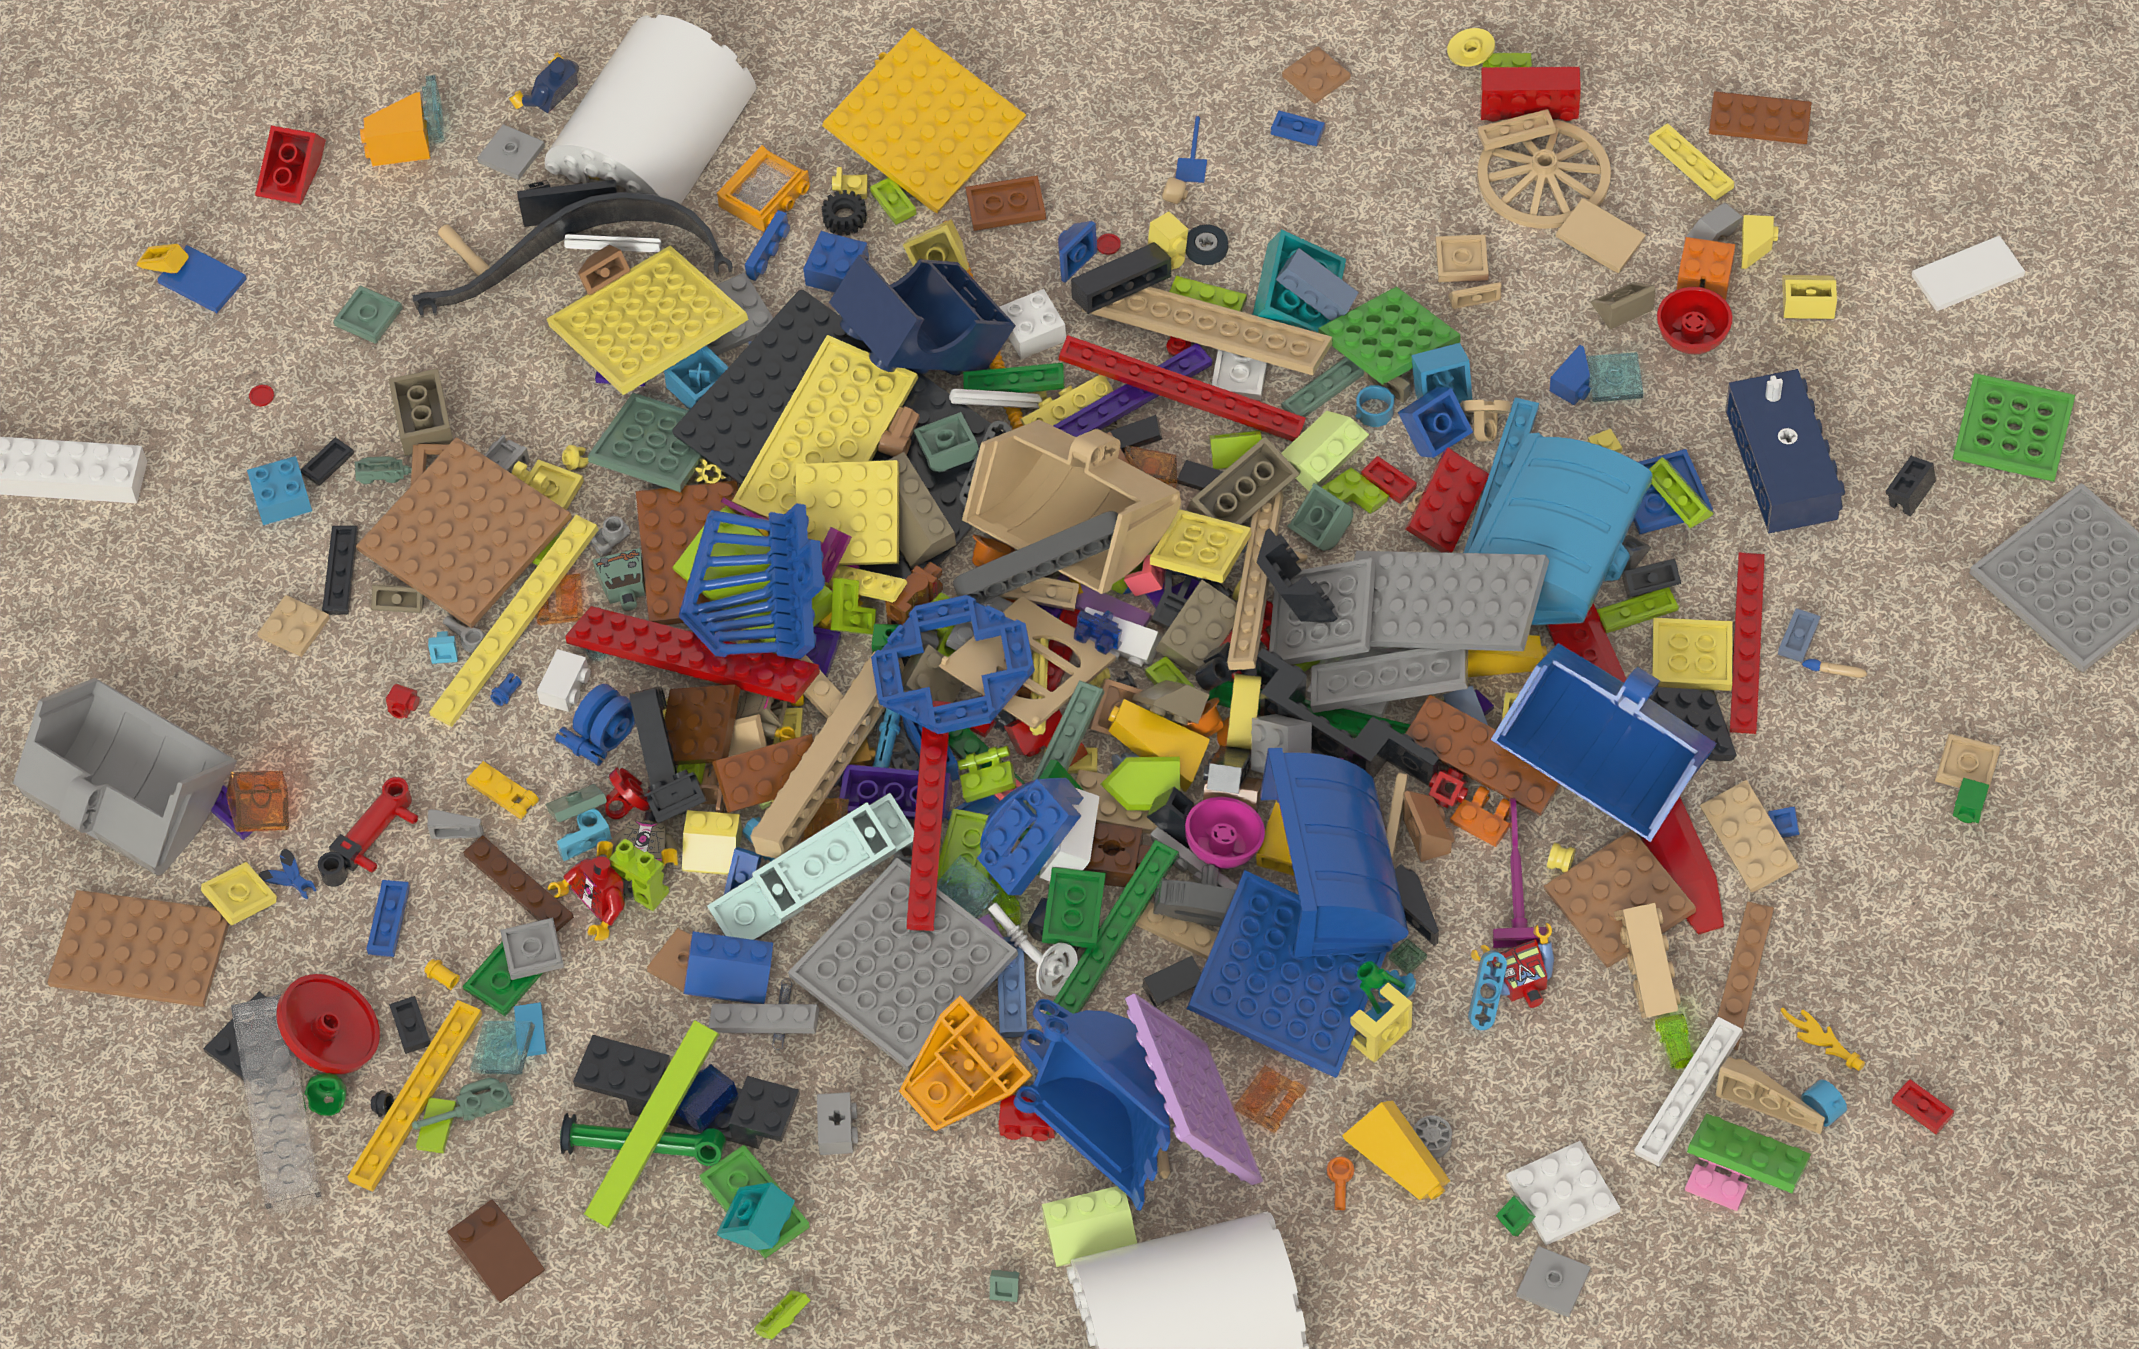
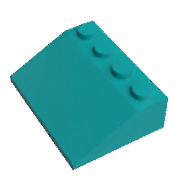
[1252,229,1346,333]

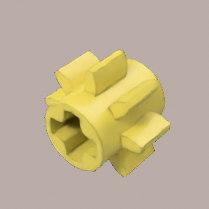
[694,459,726,484]

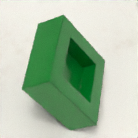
[1496,1196,1536,1237]

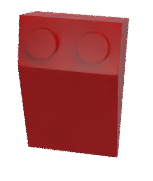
[255,125,326,205]

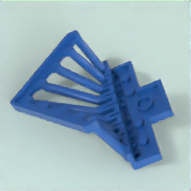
[679,503,825,659]

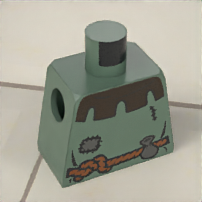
[592,548,645,611]

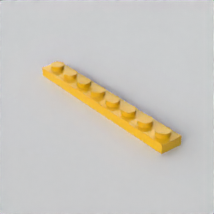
[347,1000,482,1192]

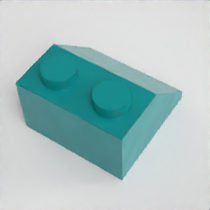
[717,1182,795,1250]

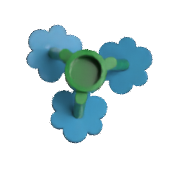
[1357,961,1416,1022]

